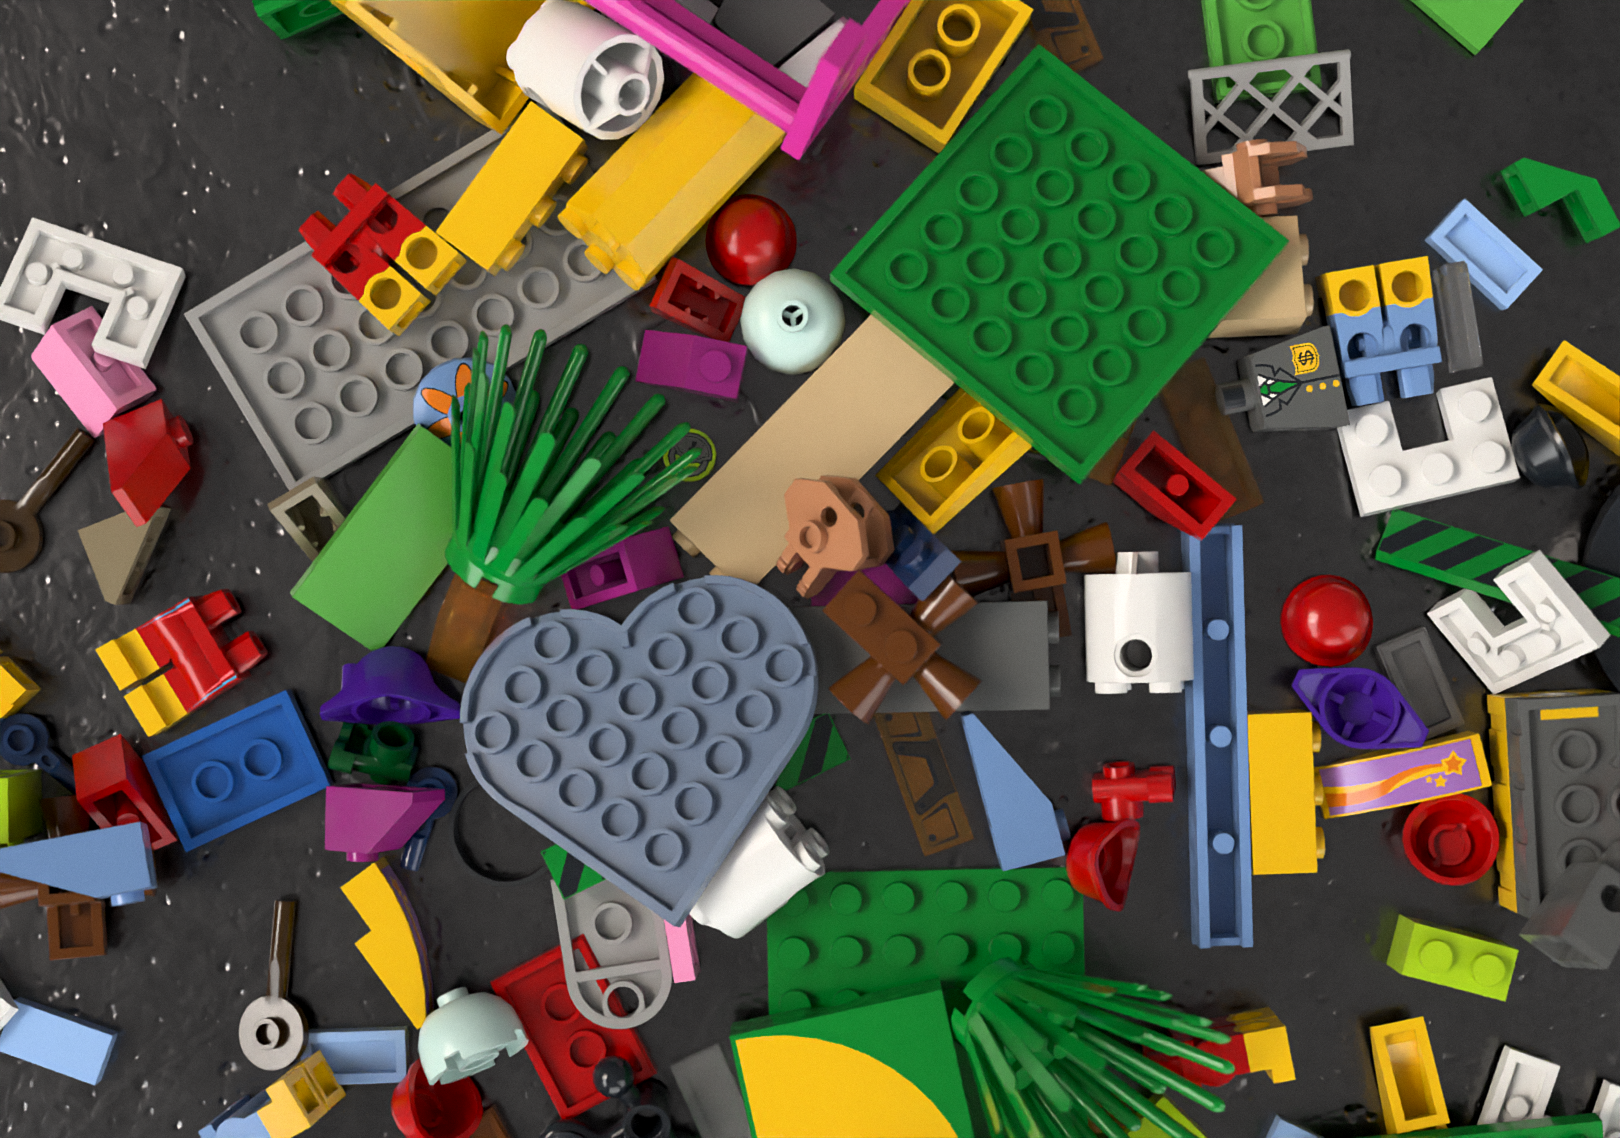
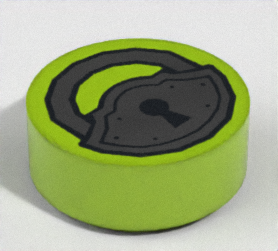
[663,429,717,482]

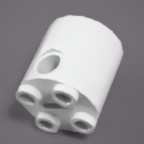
[506,0,664,139]
[1084,551,1194,694]
[689,786,830,939]

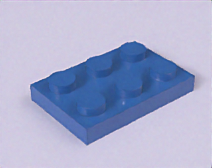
[142,689,334,852]

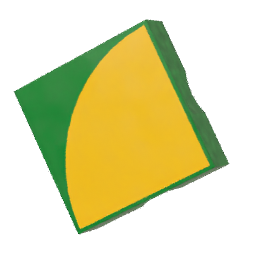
[729,978,975,1138]

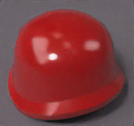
[705,194,797,286]
[1280,575,1373,667]
[1402,794,1500,886]
[1066,818,1141,912]
[390,1058,483,1138]

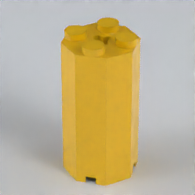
[558,72,787,291]

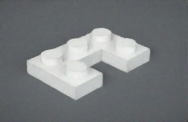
[0,217,186,369]
[1337,377,1520,517]
[1427,550,1610,694]
[1477,1045,1620,1138]

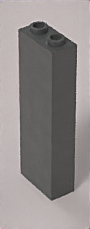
[787,600,1061,714]

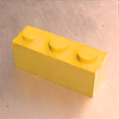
[436,101,588,277]
[1247,709,1325,875]

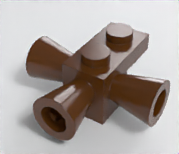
[950,479,1116,638]
[822,570,982,724]
[0,795,157,961]

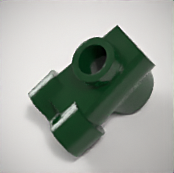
[328,721,419,785]

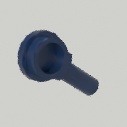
[0,713,76,796]
[399,766,459,871]

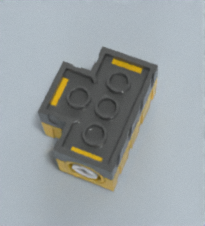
[1487,689,1620,919]

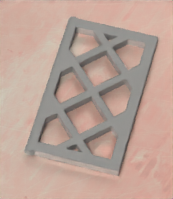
[1188,49,1354,165]

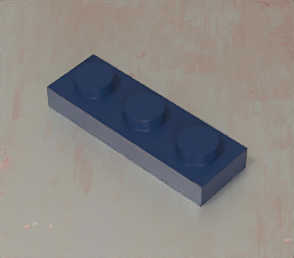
[885,503,961,602]

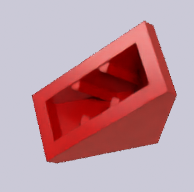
[649,257,746,342]

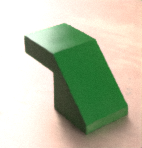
[1500,158,1620,243]

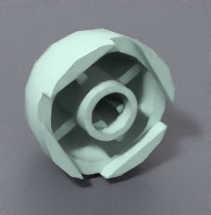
[740,268,846,375]
[418,987,529,1085]

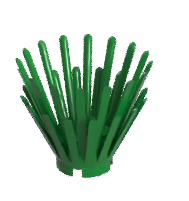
[444,324,702,605]
[951,957,1235,1138]

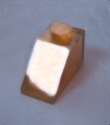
[426,573,508,684]

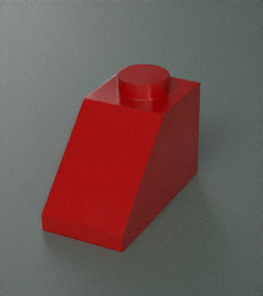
[103,399,193,527]
[1112,430,1237,541]
[72,734,177,850]

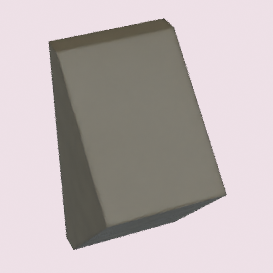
[268,476,349,562]
[78,504,171,605]

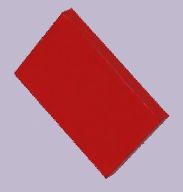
[490,934,658,1119]

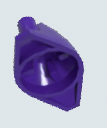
[319,646,461,725]
[1291,667,1429,749]

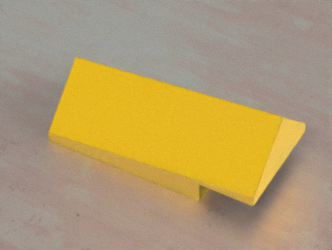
[875,388,1032,534]

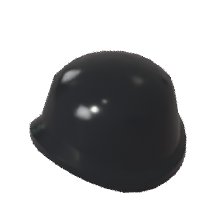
[1511,404,1589,490]

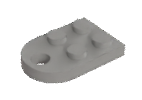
[550,877,673,1029]

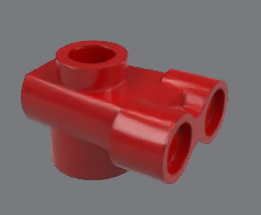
[1092,761,1176,821]

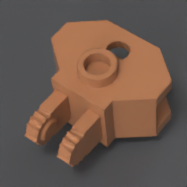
[1203,139,1313,217]
[776,475,894,599]

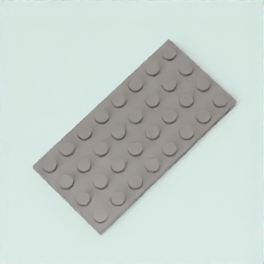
[184,103,657,491]

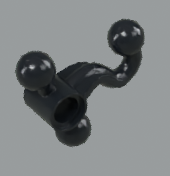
[538,1055,695,1138]

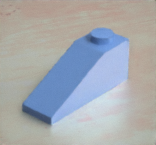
[960,711,1071,871]
[0,822,158,907]

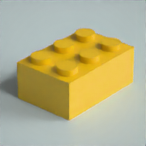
[854,0,1034,154]

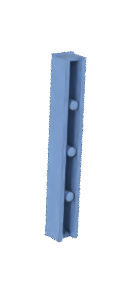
[1181,523,1253,949]

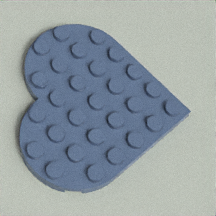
[460,575,819,928]

